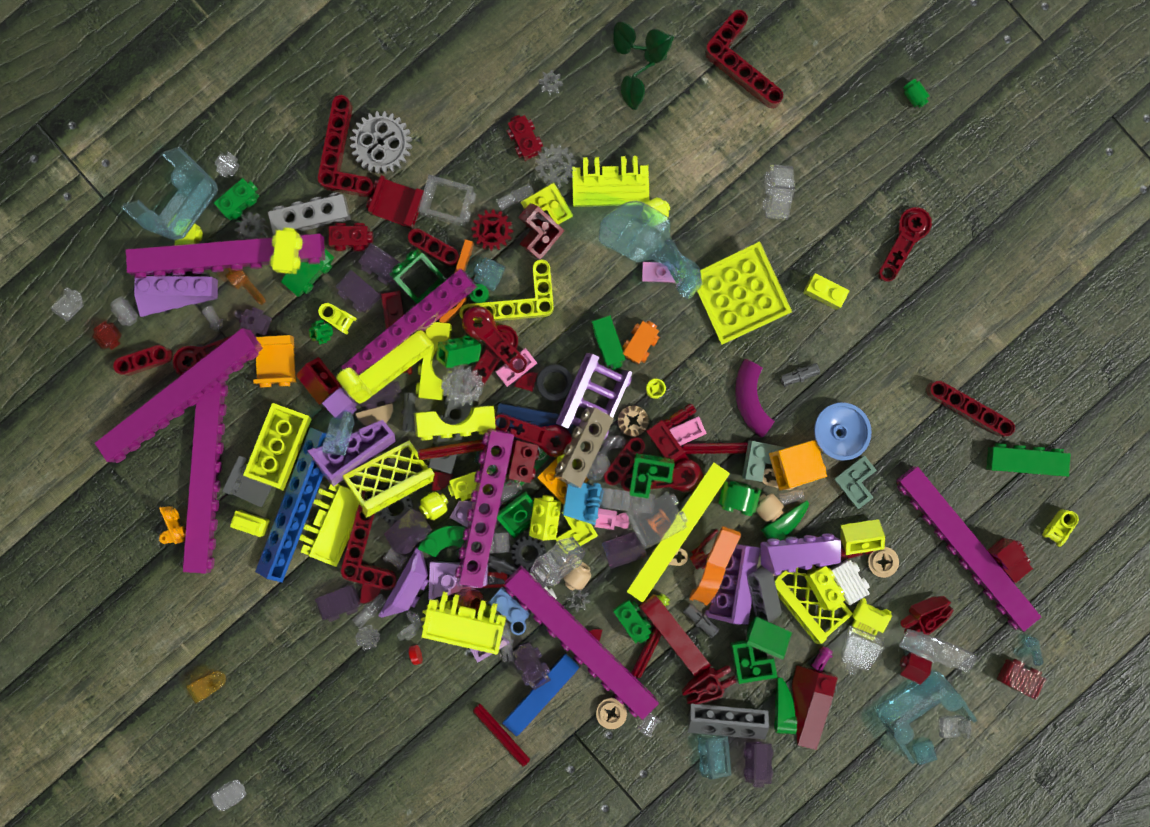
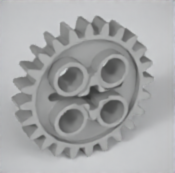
[350,111,413,174]

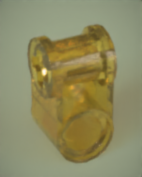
[186,671,226,704]

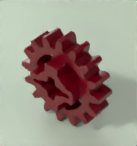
[472,209,513,252]

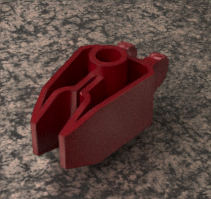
[900,596,954,637]
[682,666,737,704]

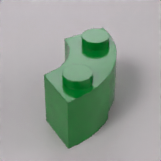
[281,249,334,297]
[418,525,467,557]

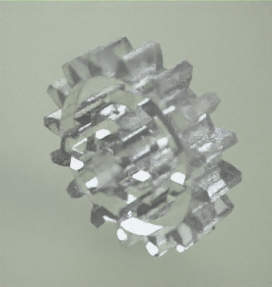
[535,144,576,187]
[441,365,484,406]

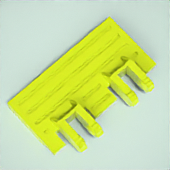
[572,156,649,207]
[299,484,368,567]
[422,592,506,655]

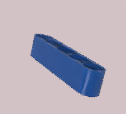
[502,653,580,737]

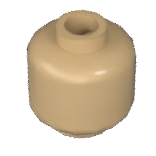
[756,494,784,522]
[563,561,591,590]

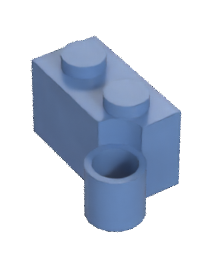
[489,587,531,635]

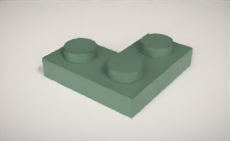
[742,441,786,482]
[834,455,877,509]

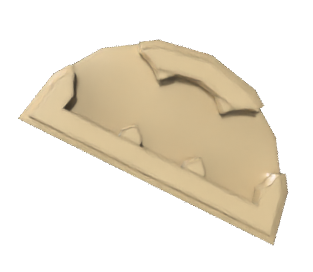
[355,403,394,426]

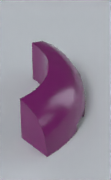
[735,359,775,438]

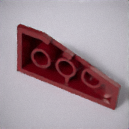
[792,665,838,750]

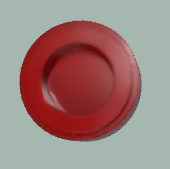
[409,645,423,665]

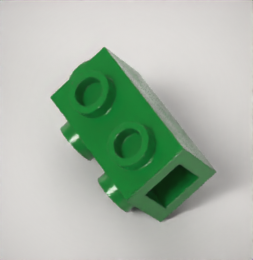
[214,178,259,221]
[436,335,481,368]
[613,599,651,644]

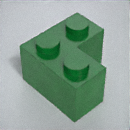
[629,453,674,499]
[730,640,777,684]

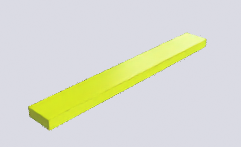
[627,463,730,602]

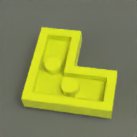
[521,182,573,225]
[556,512,598,555]

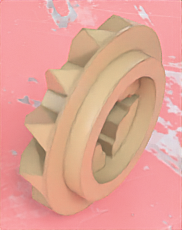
[618,406,648,436]
[868,547,899,578]
[596,697,627,729]

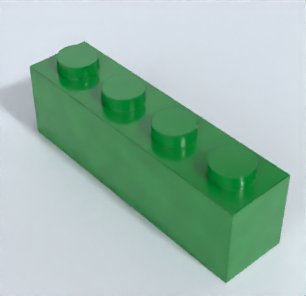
[986,444,1071,477]

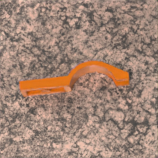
[439,239,474,323]
[689,526,741,606]

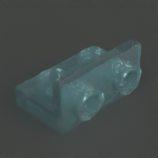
[698,736,731,779]

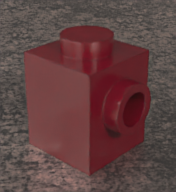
[899,650,933,685]

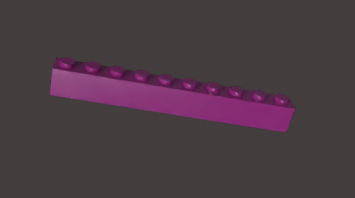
[126,234,325,278]
[95,328,263,463]
[183,382,228,574]
[896,467,1041,632]
[505,565,659,720]

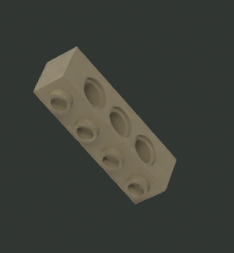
[554,407,614,488]

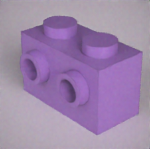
[322,388,358,419]

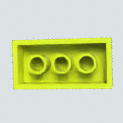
[243,403,312,491]

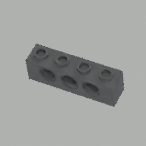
[427,393,475,474]
[688,704,769,740]

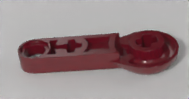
[878,207,932,282]
[462,306,527,373]
[463,325,518,398]
[172,335,233,376]
[495,414,572,457]
[621,460,703,492]

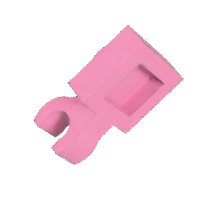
[595,508,630,530]

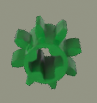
[309,319,333,345]

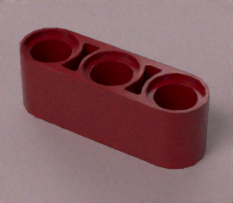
[408,229,460,267]
[113,345,173,376]
[604,438,645,486]

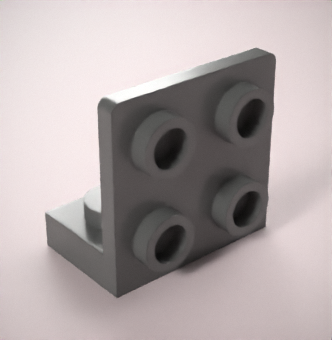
[222,456,272,507]

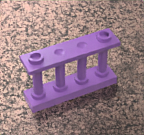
[556,353,632,440]

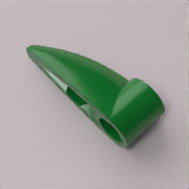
[761,500,809,541]
[774,677,797,734]

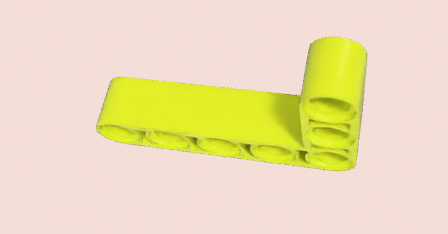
[459,259,554,323]
[337,330,434,403]

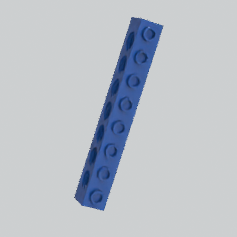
[255,427,338,583]

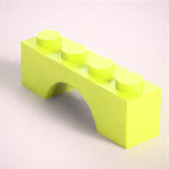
[416,322,452,401]
[414,406,496,440]

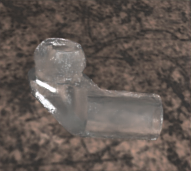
[599,435,626,457]

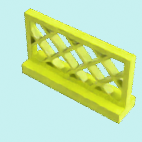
[343,440,434,518]
[774,565,853,644]

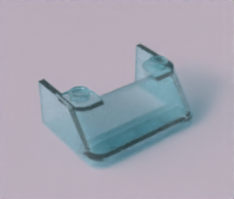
[121,147,218,240]
[876,671,977,764]

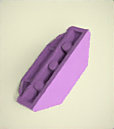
[378,547,429,618]

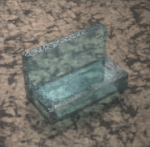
[322,411,355,456]

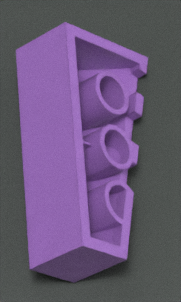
[134,276,218,317]
[308,420,395,487]
[761,534,841,575]
[705,544,760,624]

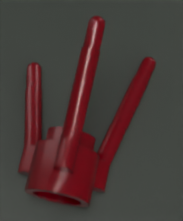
[689,529,718,570]

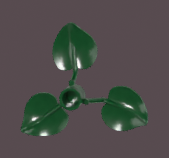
[613,22,674,110]

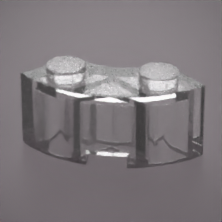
[530,537,586,588]

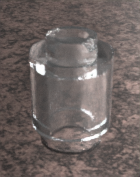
[110,297,138,326]

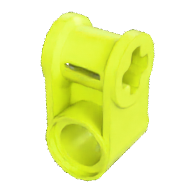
[319,303,357,335]
[1042,509,1079,547]

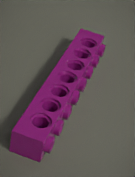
[341,269,477,375]
[455,428,514,588]

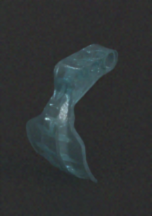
[599,201,703,299]

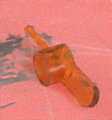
[225,268,266,305]

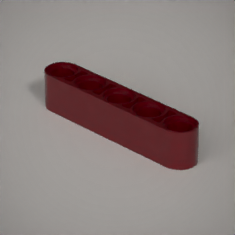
[926,381,1015,437]
[639,594,711,678]

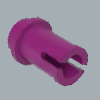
[811,646,833,672]

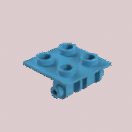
[563,483,602,525]

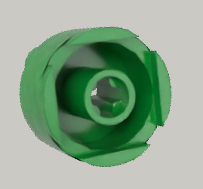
[718,480,761,516]

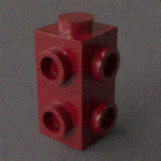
[506,115,543,161]
[329,223,373,251]

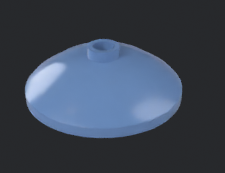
[814,403,871,461]

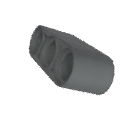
[748,567,781,622]

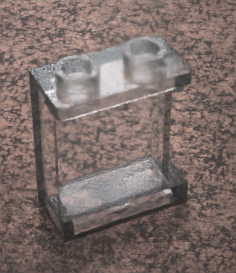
[626,491,688,549]

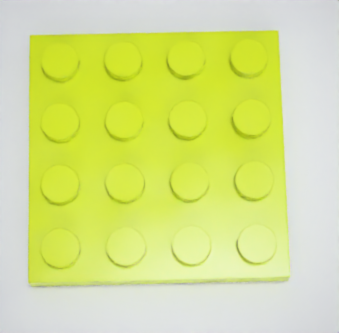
[690,242,792,345]

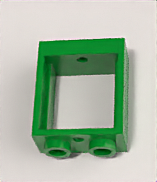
[390,248,447,304]
[592,315,626,370]

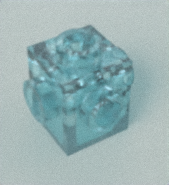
[473,257,506,291]

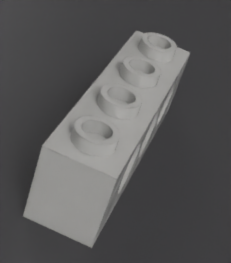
[268,193,351,235]

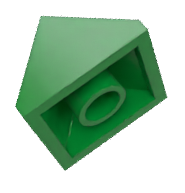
[497,491,534,538]
[747,617,792,660]

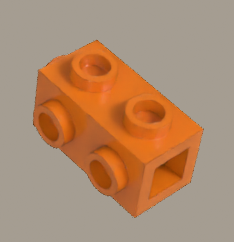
[622,321,660,365]

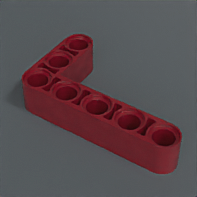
[705,10,783,109]
[318,95,375,197]
[341,486,397,590]

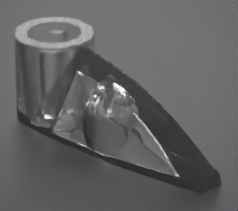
[456,533,510,555]

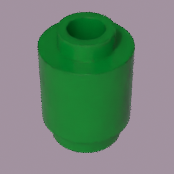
[903,78,930,108]
[469,284,490,303]

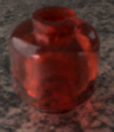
[92,321,122,350]
[457,587,484,614]

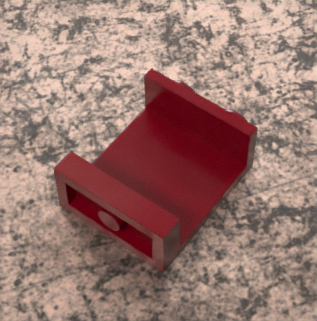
[367,175,426,229]

